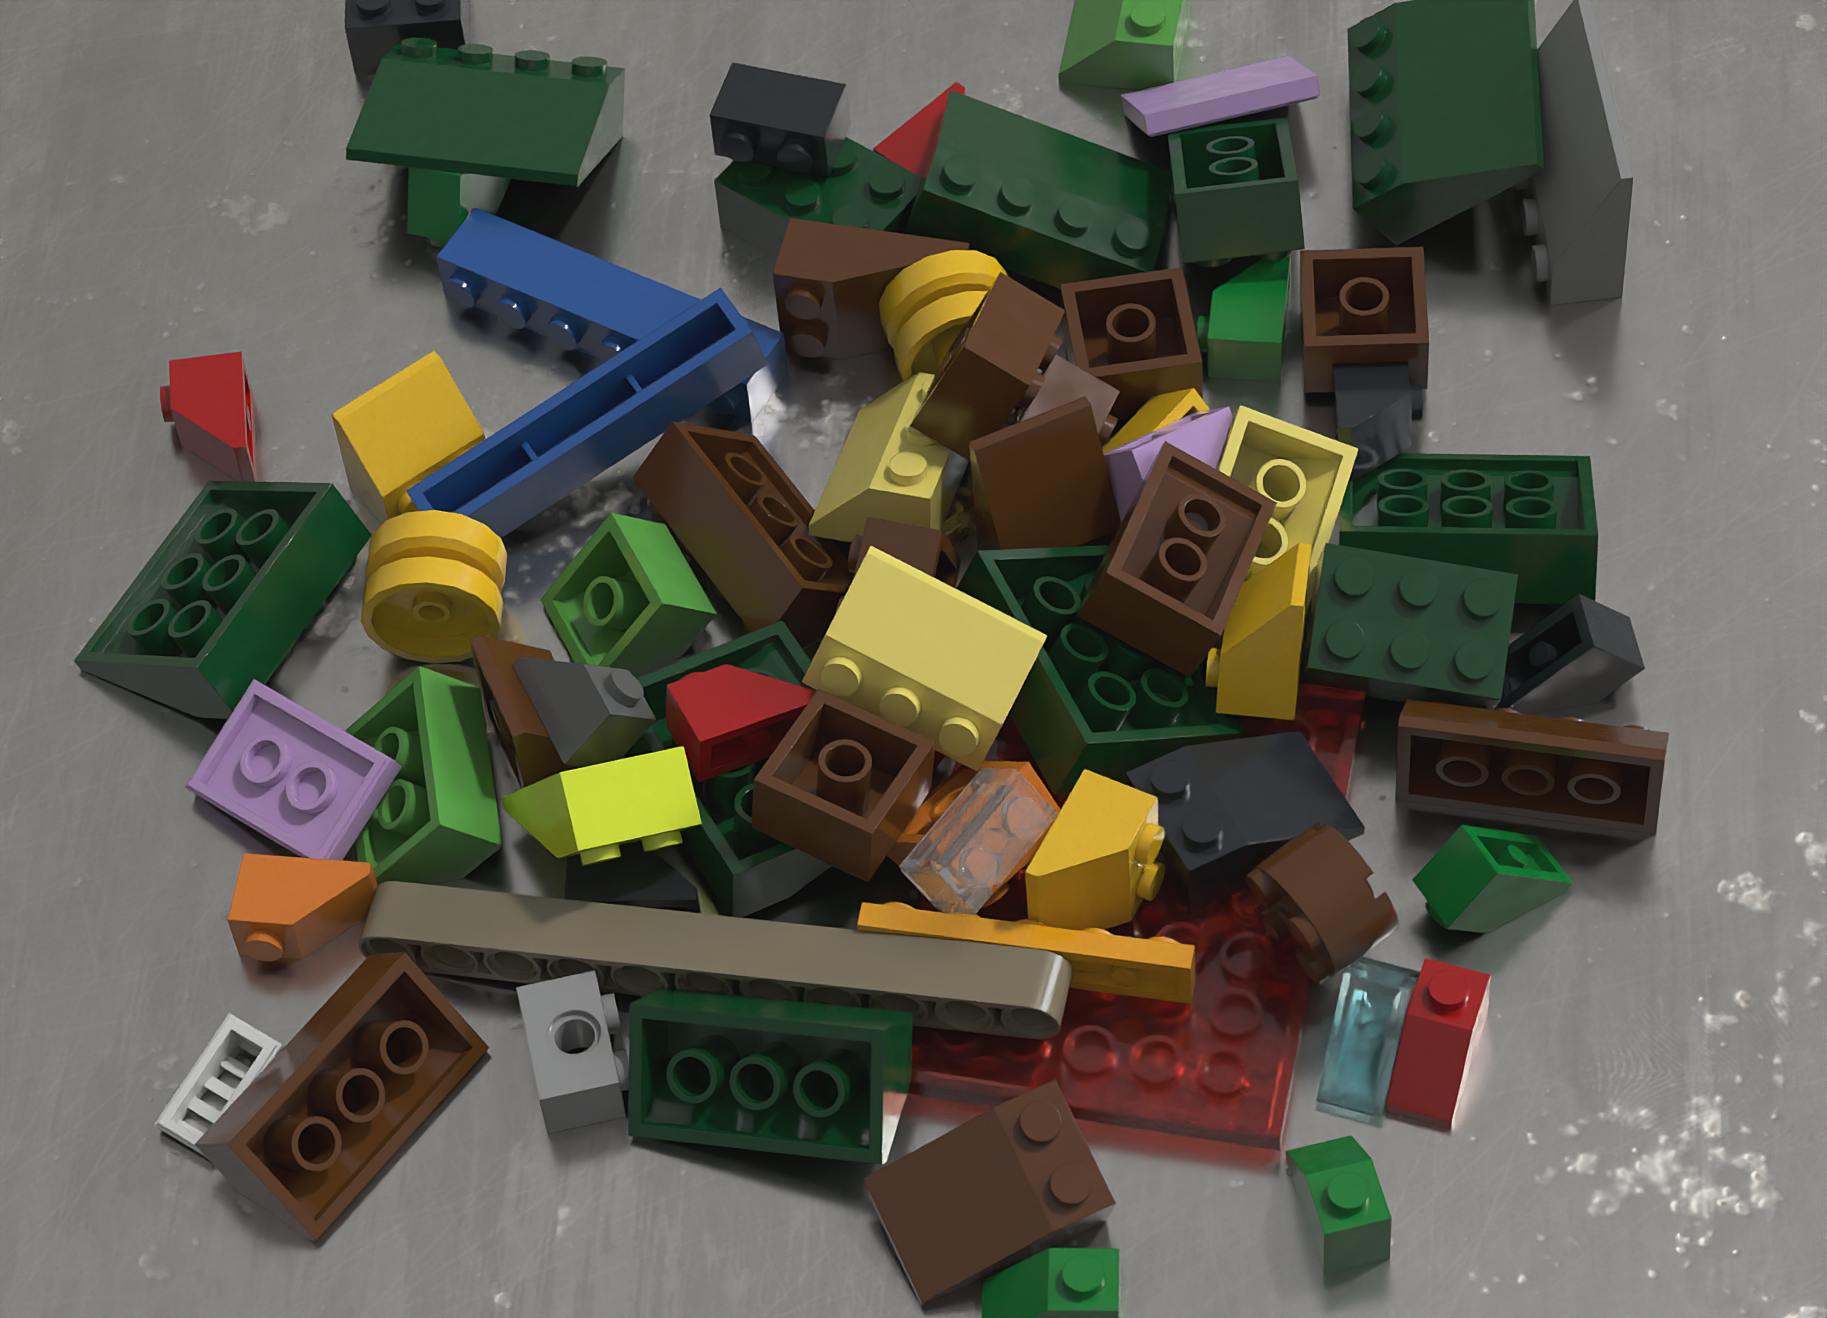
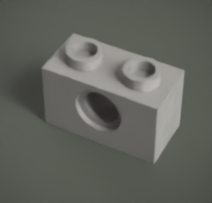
[516,970,629,1134]

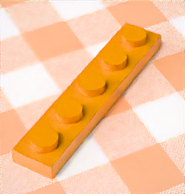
[857,902,1196,1004]

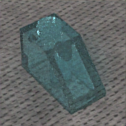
[1316,956,1420,1118]

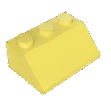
[809,372,969,543]
[1217,405,1358,614]
[802,546,1047,772]

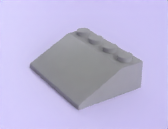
[1513,0,1633,305]

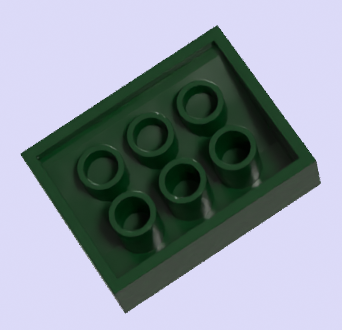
[1347,0,1544,245]
[346,38,625,186]
[905,90,1172,289]
[1339,453,1598,610]
[74,481,372,719]
[956,545,1245,796]
[624,620,832,918]

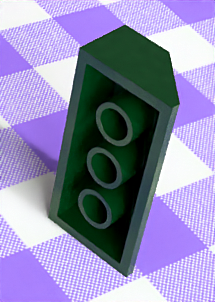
[628,987,913,1164]

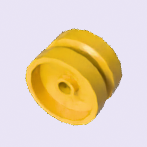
[879,250,1007,382]
[360,510,507,664]

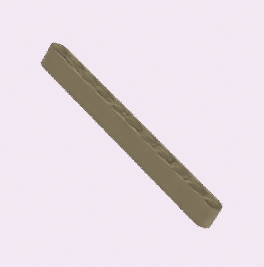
[358,881,1073,1039]

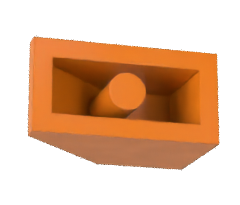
[227,853,378,961]

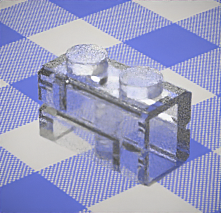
[899,768,1058,915]

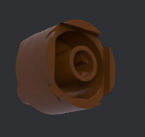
[1245,822,1399,985]

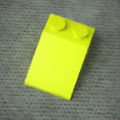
[501,746,702,866]

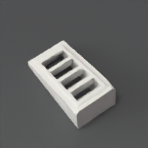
[154,1013,284,1159]

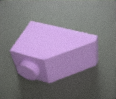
[1104,406,1233,523]

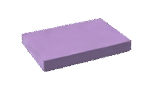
[1121,56,1321,137]
[185,679,402,861]

